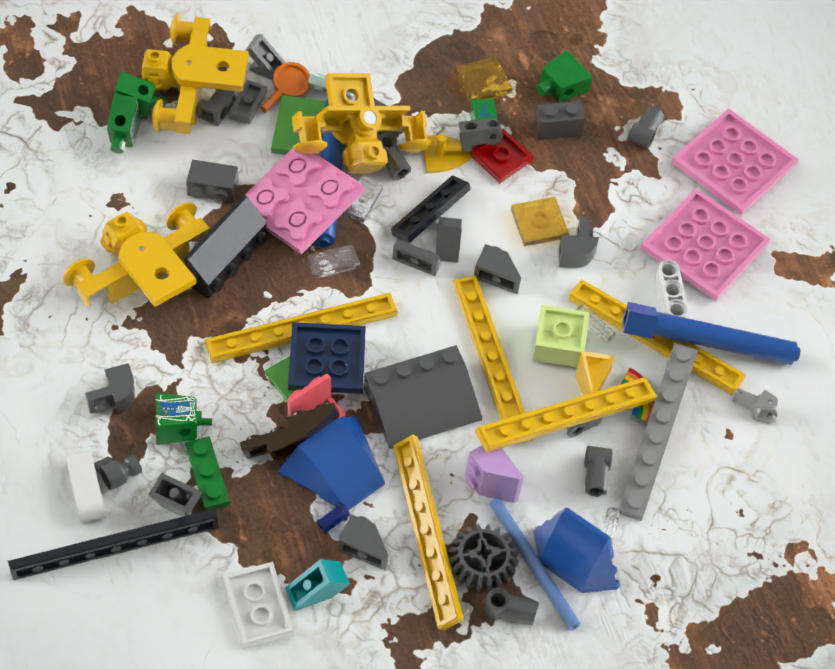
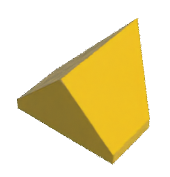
[575,351,615,395]

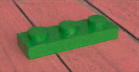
[185,436,230,511]

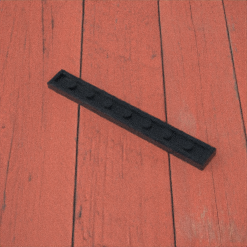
[8,508,218,580]

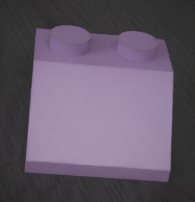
[465,445,524,503]

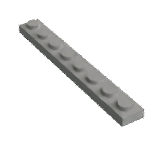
[618,343,698,521]

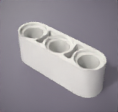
[655,260,688,318]
[65,450,106,523]

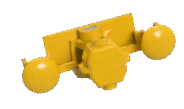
[142,13,249,134]
[292,73,432,174]
[63,203,210,307]

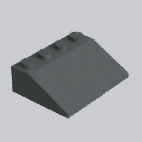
[363,345,482,449]

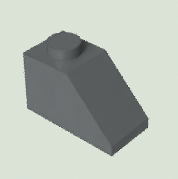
[474,244,521,294]
[148,473,202,516]
[338,514,389,571]

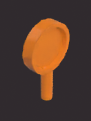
[260,62,311,113]

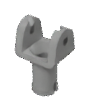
[732,388,778,424]

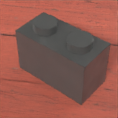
[534,101,585,139]
[186,159,238,202]

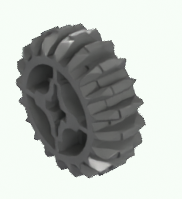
[448,523,519,593]

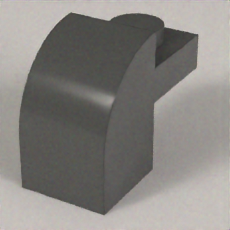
[559,217,599,268]
[85,363,135,415]

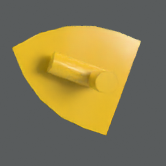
[424,134,473,173]

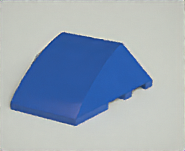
[278,416,385,513]
[533,507,620,593]

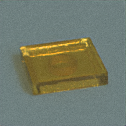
[454,56,513,103]
[511,197,569,246]

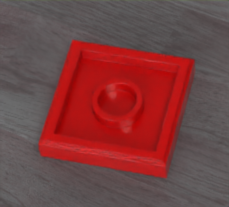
[469,128,534,184]

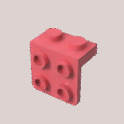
[287,374,346,418]

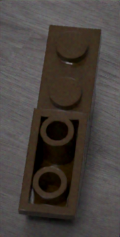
[240,402,340,461]

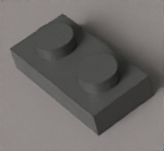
[229,80,268,124]
[392,239,441,276]

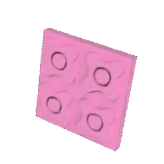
[671,108,799,216]
[245,142,365,254]
[640,188,771,302]

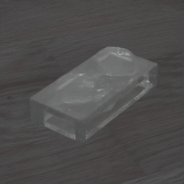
[342,176,383,223]
[307,244,360,279]

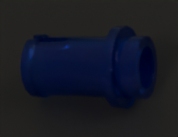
[316,503,350,534]

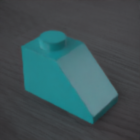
[285,559,350,611]

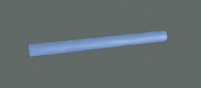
[489,498,581,631]

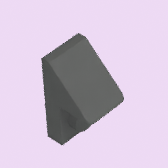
[245,34,286,80]
[435,217,462,263]

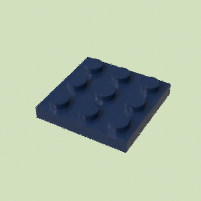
[288,322,366,394]

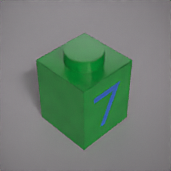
[470,98,498,120]

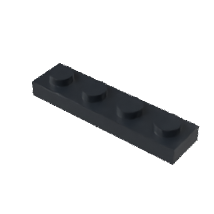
[391,175,471,242]

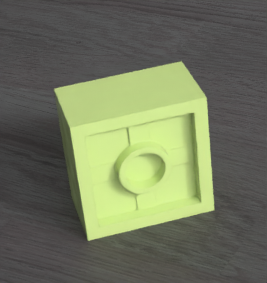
[533,305,590,367]

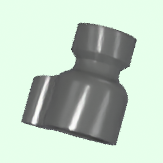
[94,454,142,490]

